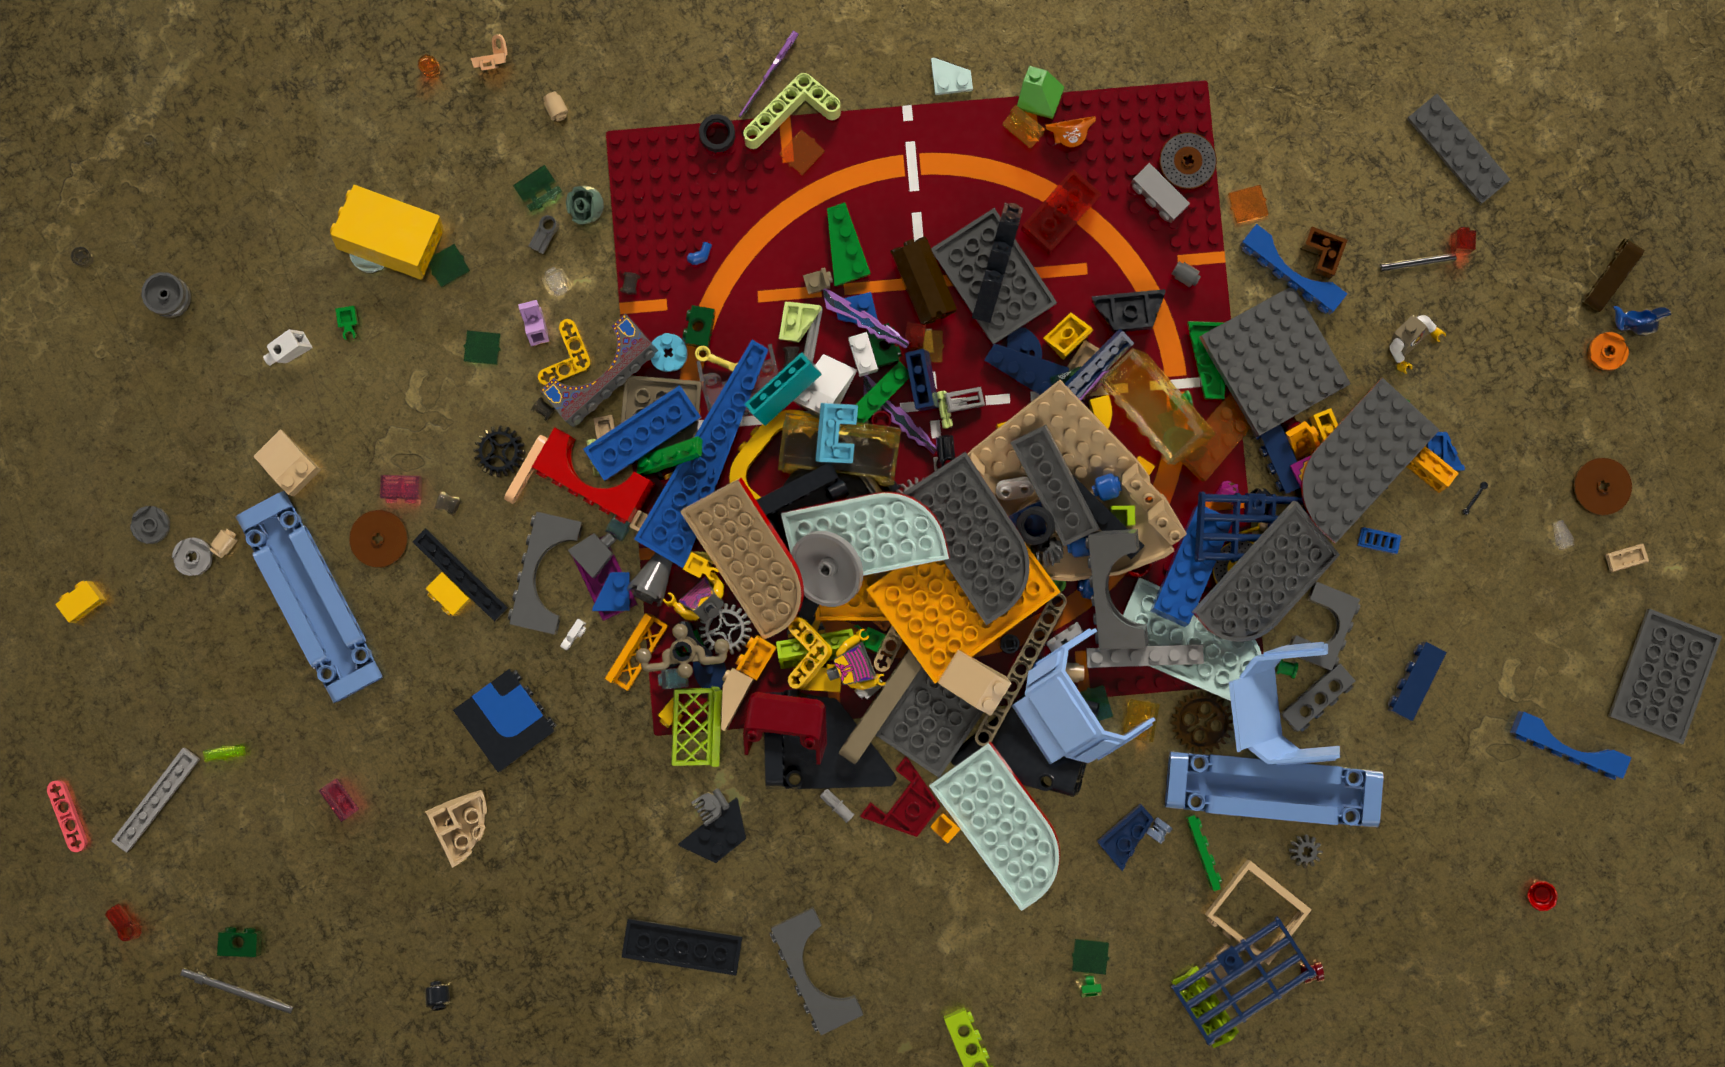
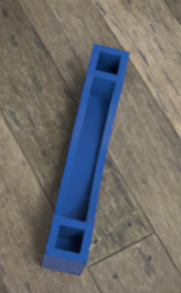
[1240,224,1347,315]
[1510,711,1632,780]

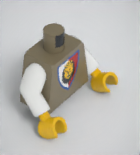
[1389,315,1446,374]

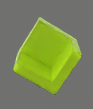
[1109,505,1135,527]

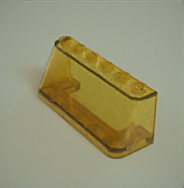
[1100,348,1215,465]

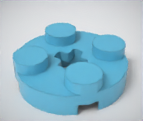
[651,333,687,372]

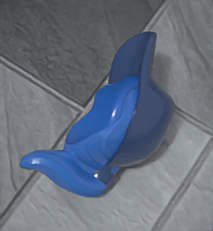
[1613,306,1672,336]

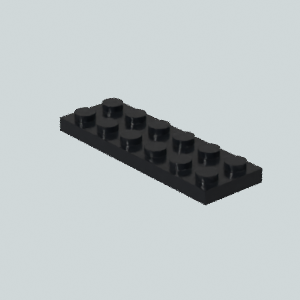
[621,918,743,976]

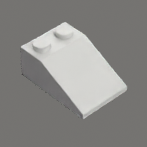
[793,354,857,416]

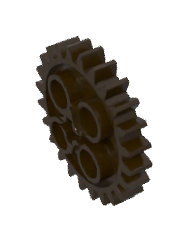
[1170,691,1233,754]

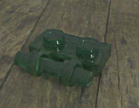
[513,165,562,212]

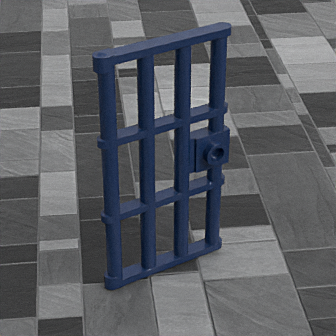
[1194,492,1309,563]
[1171,916,1317,1046]

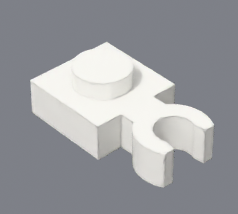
[560,619,586,650]

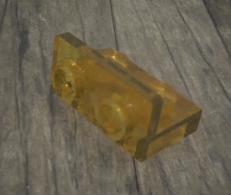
[1003,105,1045,148]

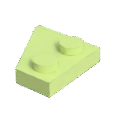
[779,302,822,342]

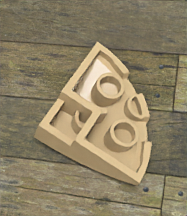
[425,790,487,867]

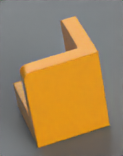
[931,812,960,844]

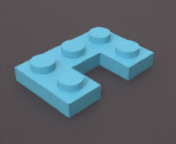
[816,403,858,463]

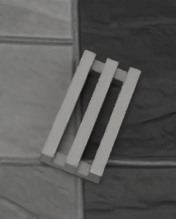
[943,387,985,413]

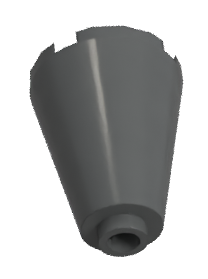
[627,553,673,606]

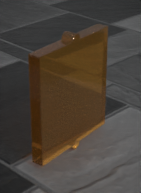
[779,130,825,175]
[1228,185,1269,223]

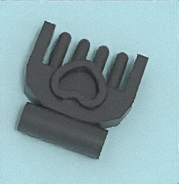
[691,788,730,826]

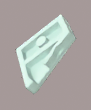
[931,58,973,95]

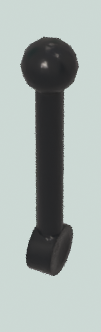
[1462,482,1488,516]

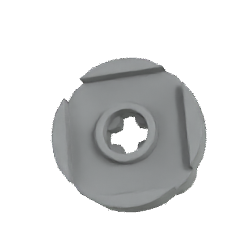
[172,537,213,576]
[1045,622,1083,652]

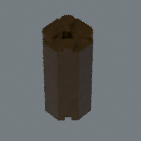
[890,236,957,326]

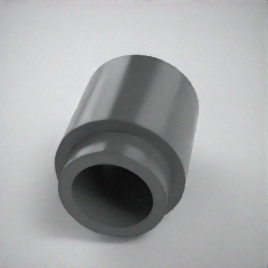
[1171,261,1201,287]

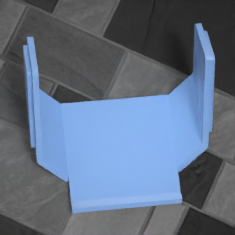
[1012,628,1155,764]
[1229,642,1340,765]

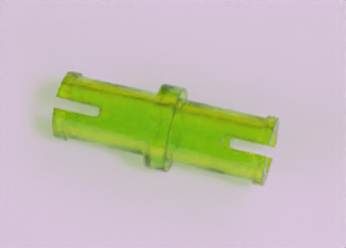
[203,743,245,762]

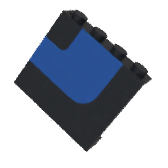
[453,669,557,773]

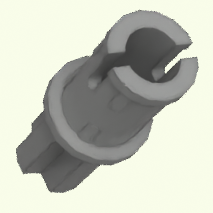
[820,789,855,823]

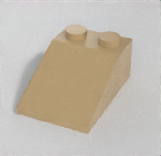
[253,429,321,496]
[938,650,1011,716]
[721,668,755,731]

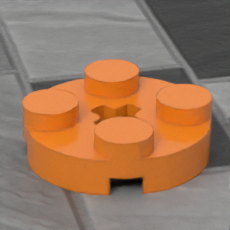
[1588,332,1629,371]

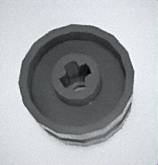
[141,272,191,318]

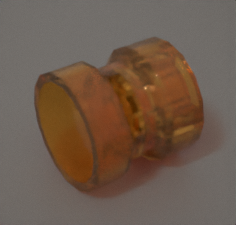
[418,54,440,78]

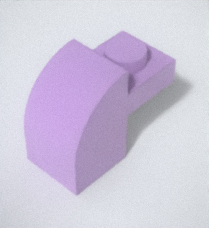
[518,300,549,346]

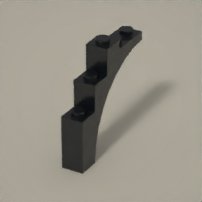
[972,203,1023,323]

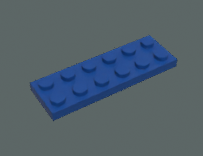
[583,385,701,481]

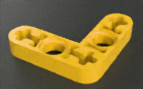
[538,319,591,386]
[788,617,832,689]

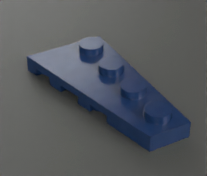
[985,344,1069,395]

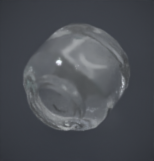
[542,267,570,297]

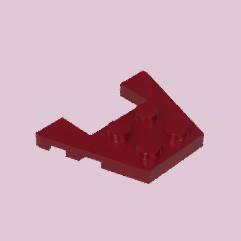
[860,756,940,837]

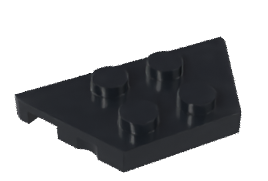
[1092,289,1166,333]
[678,797,746,863]

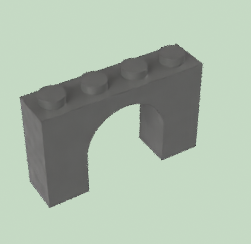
[1289,582,1361,671]

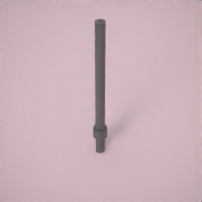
[180,968,294,1014]

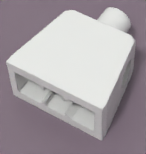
[263,329,313,366]

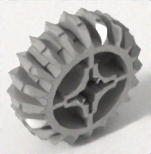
[699,603,752,655]

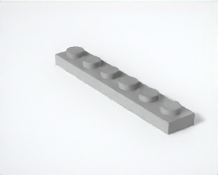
[1086,644,1204,668]
[111,748,200,853]

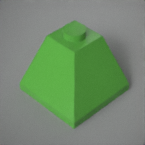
[1017,66,1064,119]

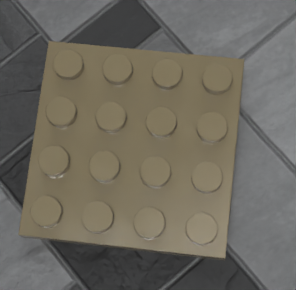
[621,376,702,454]

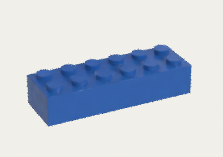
[1150,505,1232,627]

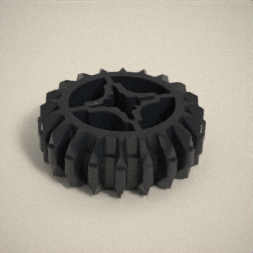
[473,426,526,478]

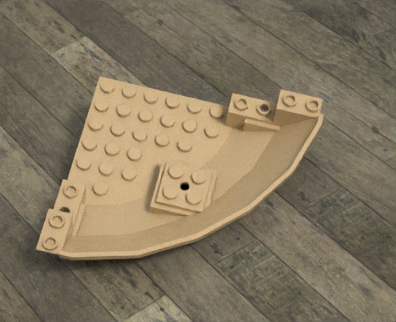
[968,380,1187,581]

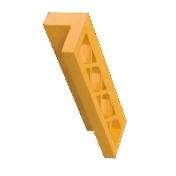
[1406,446,1458,493]
[605,613,669,691]

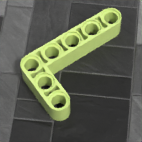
[743,73,841,149]

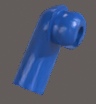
[687,242,712,265]

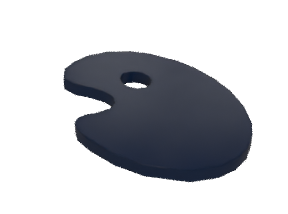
[1007,327,1042,359]
[693,662,726,689]

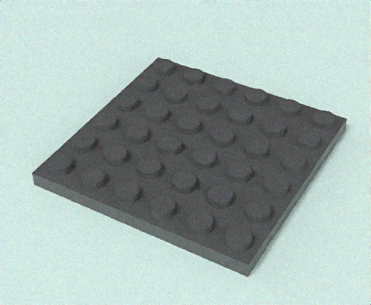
[1199,287,1351,437]

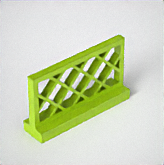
[671,686,722,767]

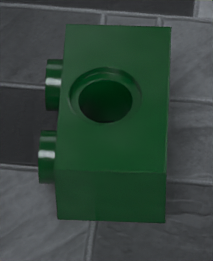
[682,305,716,348]
[867,323,902,368]
[217,927,262,957]

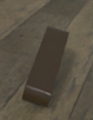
[1583,238,1645,312]

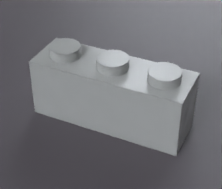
[1131,163,1190,223]

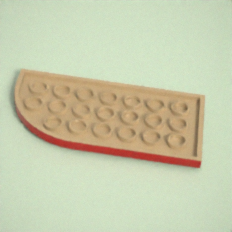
[680,478,804,639]

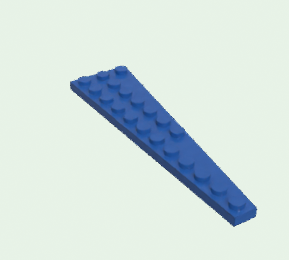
[634,340,769,568]

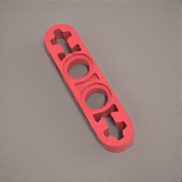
[47,780,88,852]

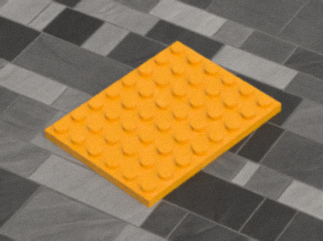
[866,543,1060,683]

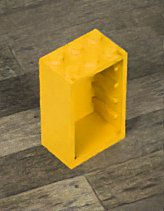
[330,185,444,280]

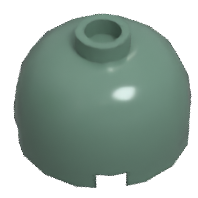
[566,186,604,224]

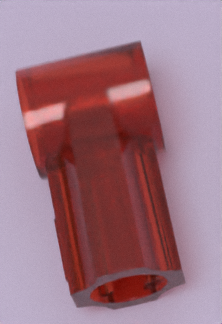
[105,903,141,941]

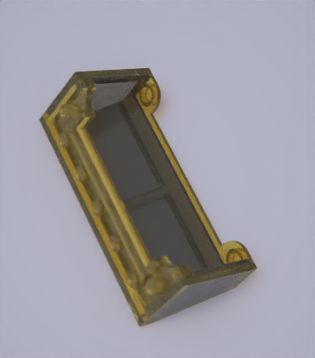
[778,413,901,486]

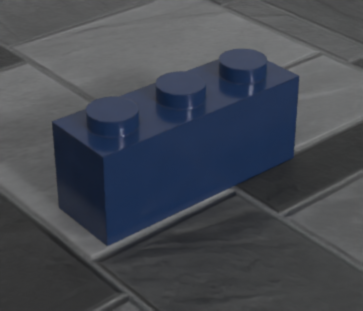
[905,349,939,411]

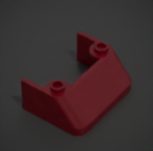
[743,692,827,765]

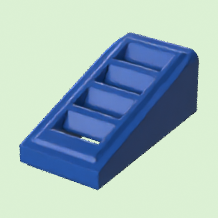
[1357,527,1402,555]

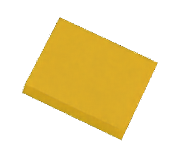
[1043,313,1093,360]

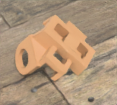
[471,34,508,70]

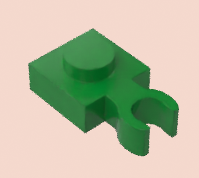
[335,306,358,341]
[853,625,886,653]

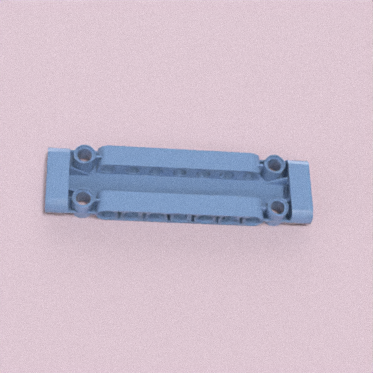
[236,491,383,703]
[1165,752,1383,828]

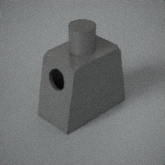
[568,532,617,579]

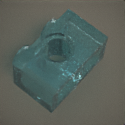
[658,668,689,689]

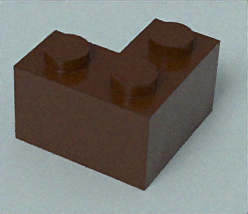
[1301,226,1348,279]

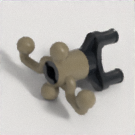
[636,621,729,678]

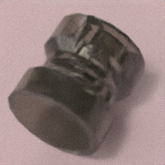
[435,491,461,516]

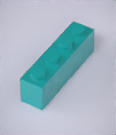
[745,352,822,426]

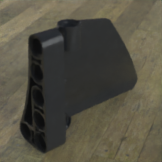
[756,462,849,620]
[764,689,897,790]
[951,694,1100,797]

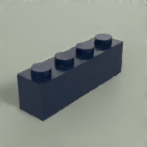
[1252,424,1300,495]
[1388,642,1447,721]

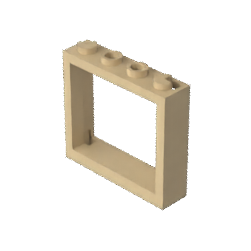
[1205,860,1311,965]

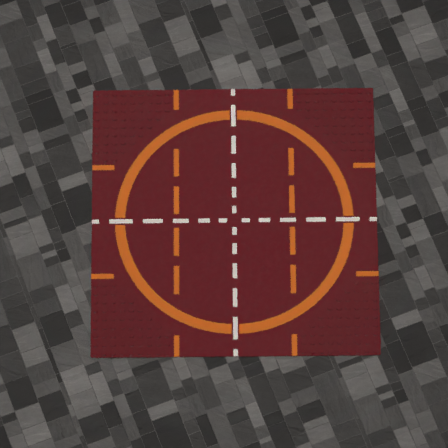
[606,80,1264,736]

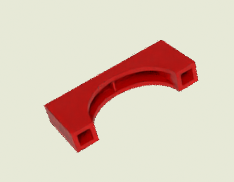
[532,427,655,524]

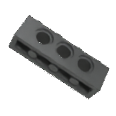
[1280,663,1355,732]

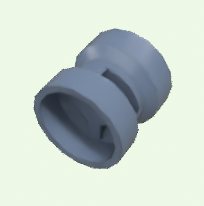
[1146,817,1173,844]

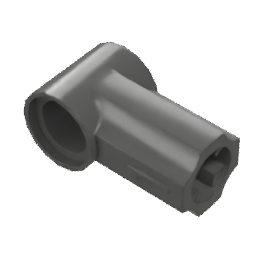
[528,215,559,254]

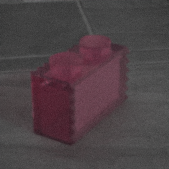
[380,475,422,504]
[319,779,359,822]

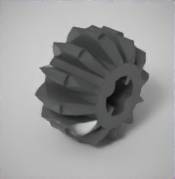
[1031,537,1064,568]
[1289,835,1323,868]

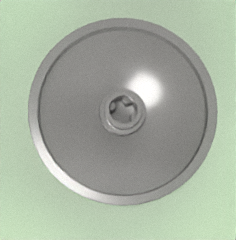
[791,531,863,607]

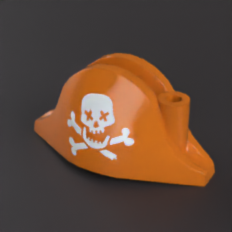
[1046,116,1095,147]

